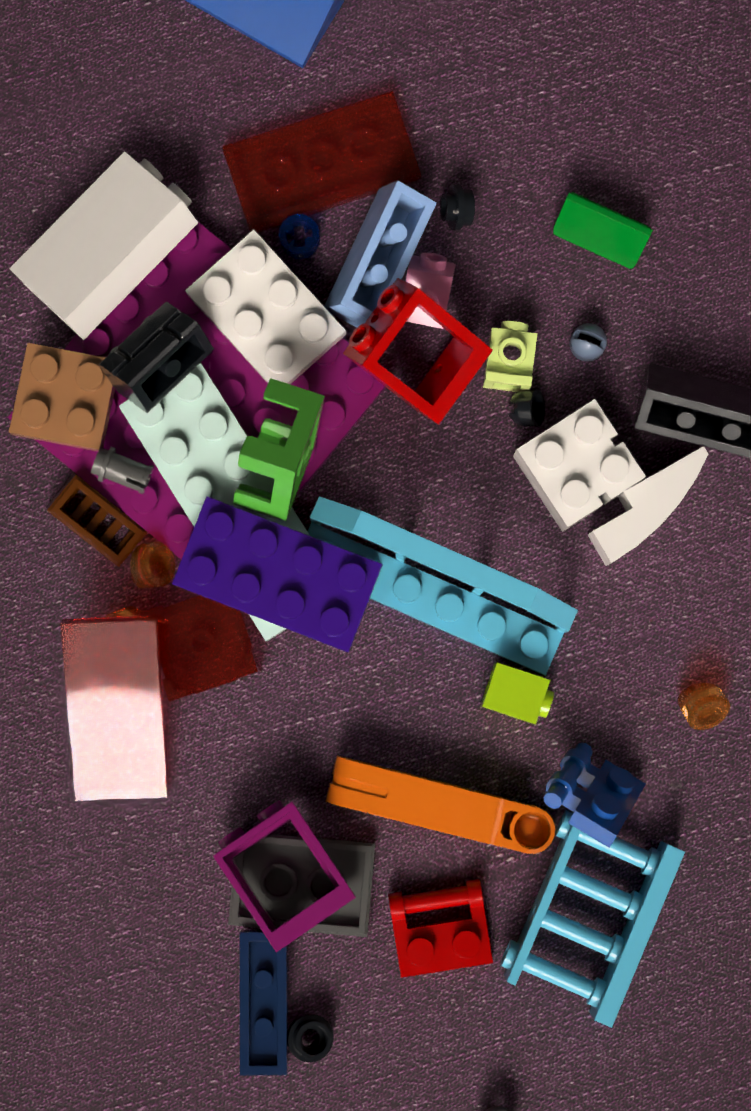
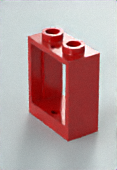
[343,278,493,425]

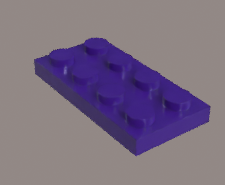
[172,496,383,653]

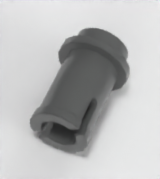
[91,446,154,494]

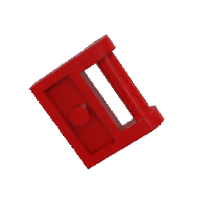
[388,879,493,978]

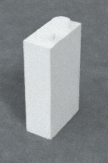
[9,151,198,340]

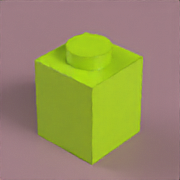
[480,662,554,725]

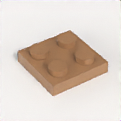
[9,343,115,451]

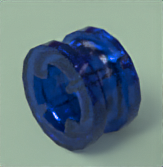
[279,214,320,259]

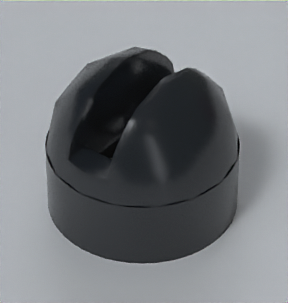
[508,390,545,427]

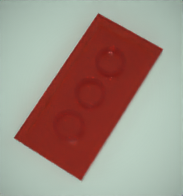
[222,91,421,233]
[60,616,169,801]

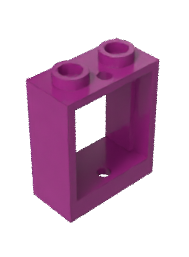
[213,800,356,953]

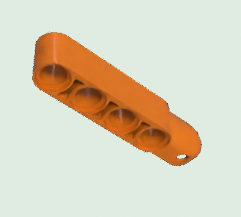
[325,756,555,854]

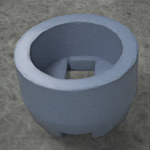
[569,323,607,362]

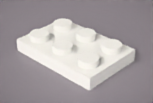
[185,230,346,384]

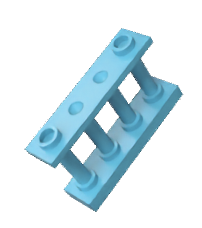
[500,810,685,1028]

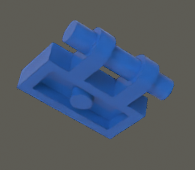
[544,743,646,848]

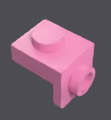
[406,253,456,329]

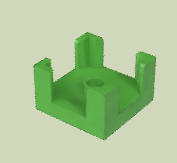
[233,378,325,521]

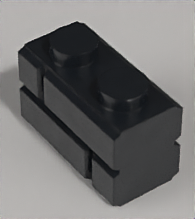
[99,302,214,413]

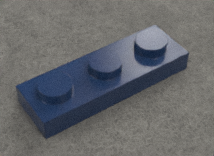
[240,930,288,1076]

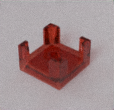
[140,595,262,702]

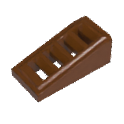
[46,472,147,567]

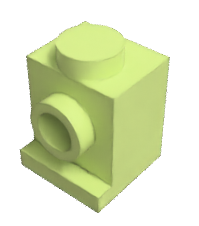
[483,321,538,392]

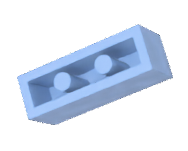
[324,180,436,328]

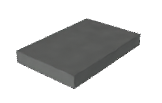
[228,831,375,937]

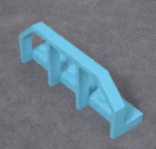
[307,496,578,676]

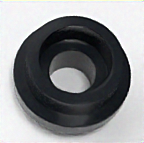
[440,184,475,230]
[287,1014,334,1062]

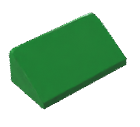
[553,192,653,269]

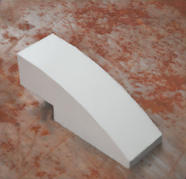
[588,446,708,566]

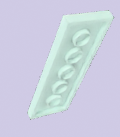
[119,363,310,641]

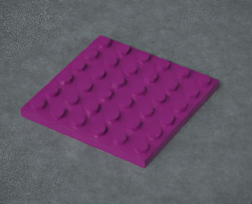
[7,222,386,560]

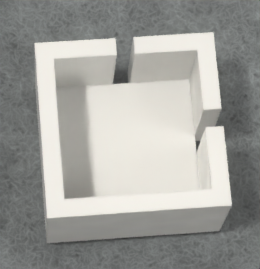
[513,399,646,532]

